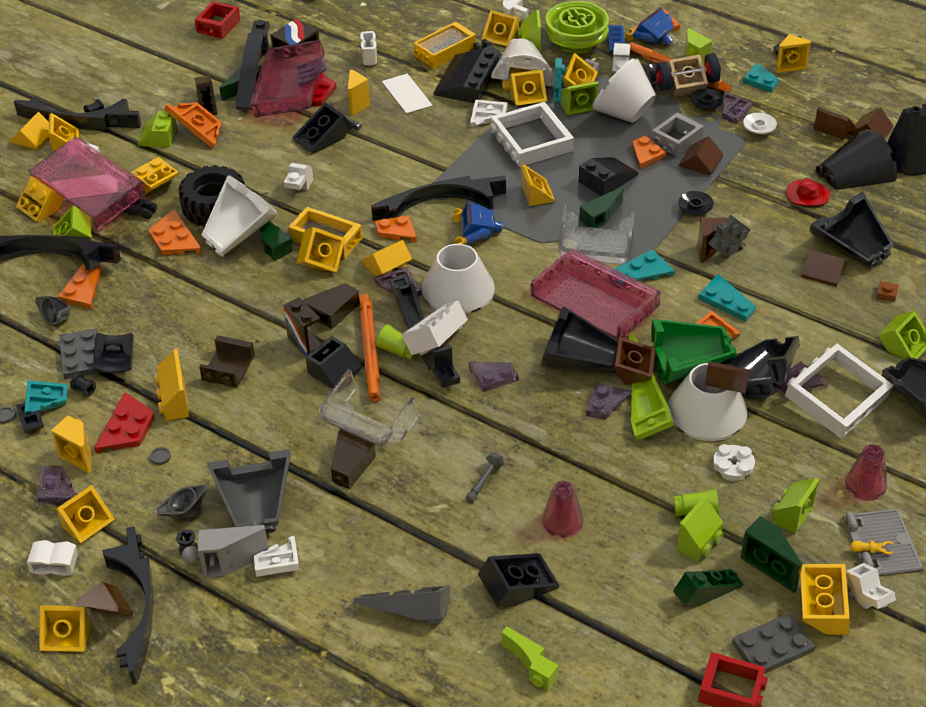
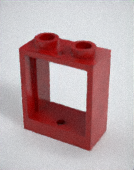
[194,1,241,39]
[698,652,768,707]

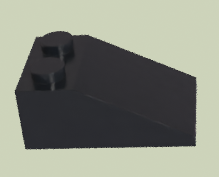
[292,102,353,153]
[578,157,638,196]
[478,553,560,608]

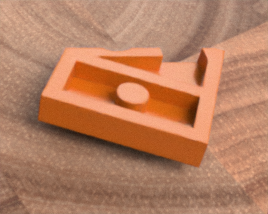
[632,135,666,169]
[375,215,417,242]

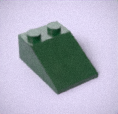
[740,516,802,593]

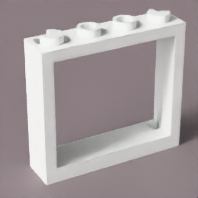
[490,102,574,167]
[785,344,894,439]

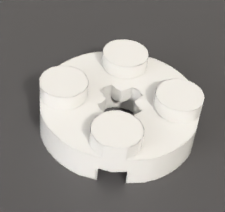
[713,444,755,481]

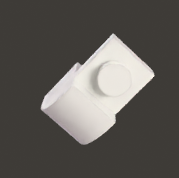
[503,0,528,23]
[612,43,630,73]
[284,163,313,190]
[846,563,896,609]

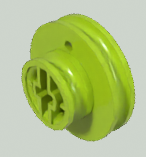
[545,1,609,54]

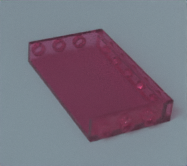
[250,40,325,118]
[28,136,146,229]
[530,248,661,340]

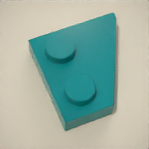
[554,58,565,103]
[743,63,779,93]
[24,380,68,414]

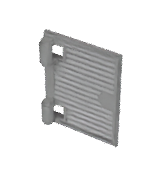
[843,509,924,576]

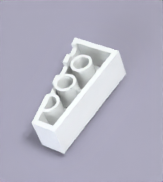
[402,300,468,355]

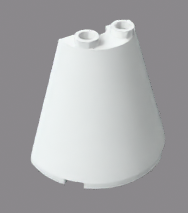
[491,39,554,88]
[202,175,278,257]

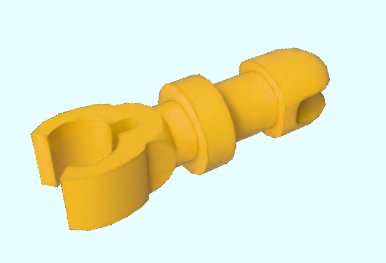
[850,541,894,555]

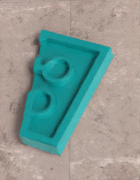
[609,249,675,287]
[698,274,756,322]

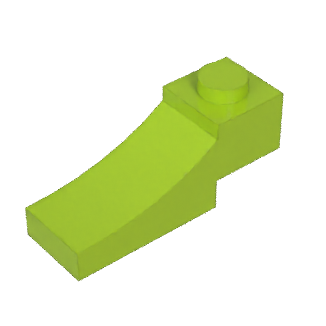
[502,627,559,691]

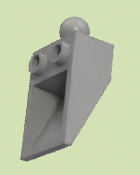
[182,525,268,577]

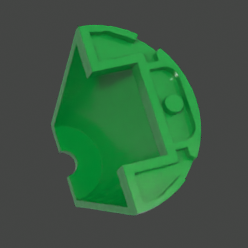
[651,319,737,384]

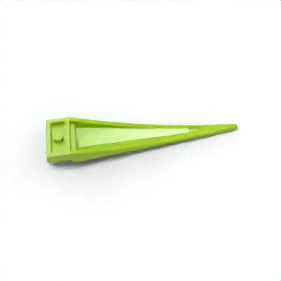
[628,327,674,441]

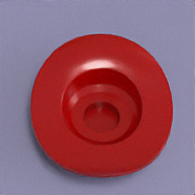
[786,178,831,206]

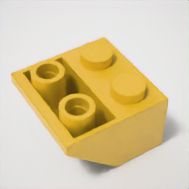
[131,157,179,195]
[16,176,66,222]

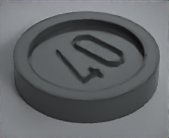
[0,407,16,424]
[150,447,171,465]

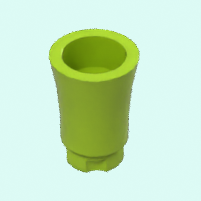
[376,324,418,361]
[674,488,719,517]

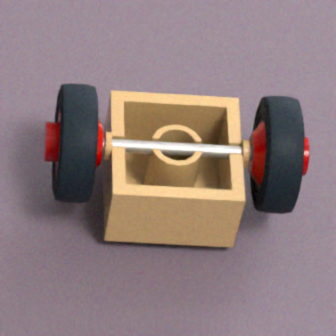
[656,53,721,97]

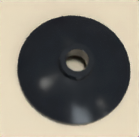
[691,88,724,109]
[678,191,714,215]

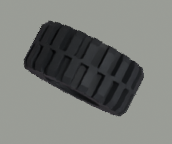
[179,165,245,227]

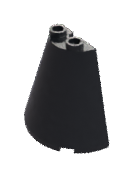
[887,103,926,176]
[815,130,897,190]
[809,192,894,268]
[541,306,618,374]
[720,336,800,399]
[882,357,926,419]

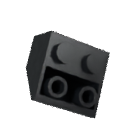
[306,336,362,391]

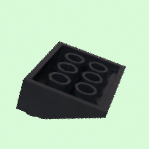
[434,48,499,104]

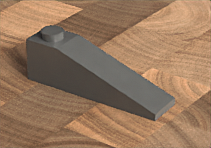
[353,585,450,623]

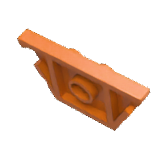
[164,102,222,149]
[148,209,202,255]

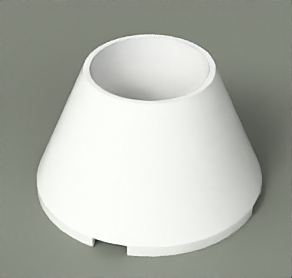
[592,58,656,123]
[422,244,495,315]
[668,363,747,441]

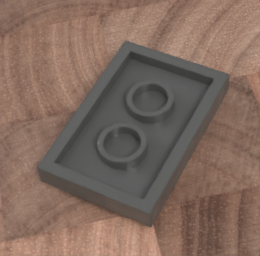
[59,328,102,379]
[732,613,816,674]

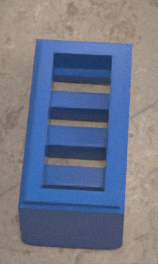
[607,25,625,53]

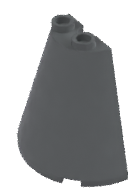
[207,449,291,533]

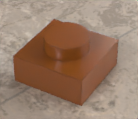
[876,281,899,302]

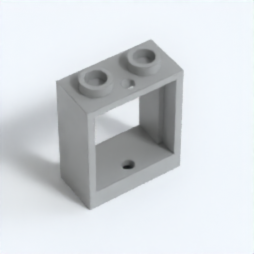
[652,112,704,157]

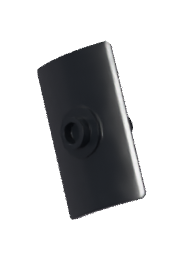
[93,333,134,373]

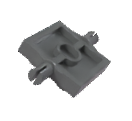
[708,215,751,258]

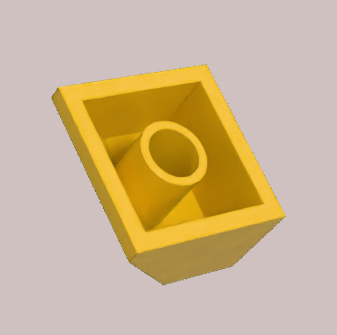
[296,227,345,273]
[361,240,412,277]
[51,415,92,473]

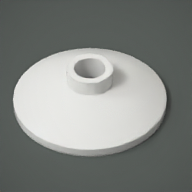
[743,113,777,134]

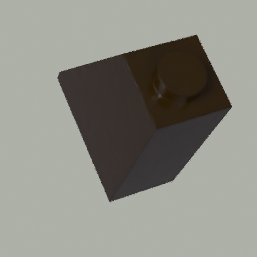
[194,75,218,115]
[303,284,360,329]
[331,429,376,489]

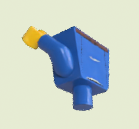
[625,7,674,46]
[453,201,503,245]

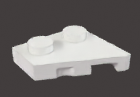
[470,100,508,127]
[254,536,300,577]

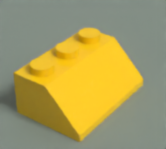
[155,349,189,421]
[800,564,850,635]

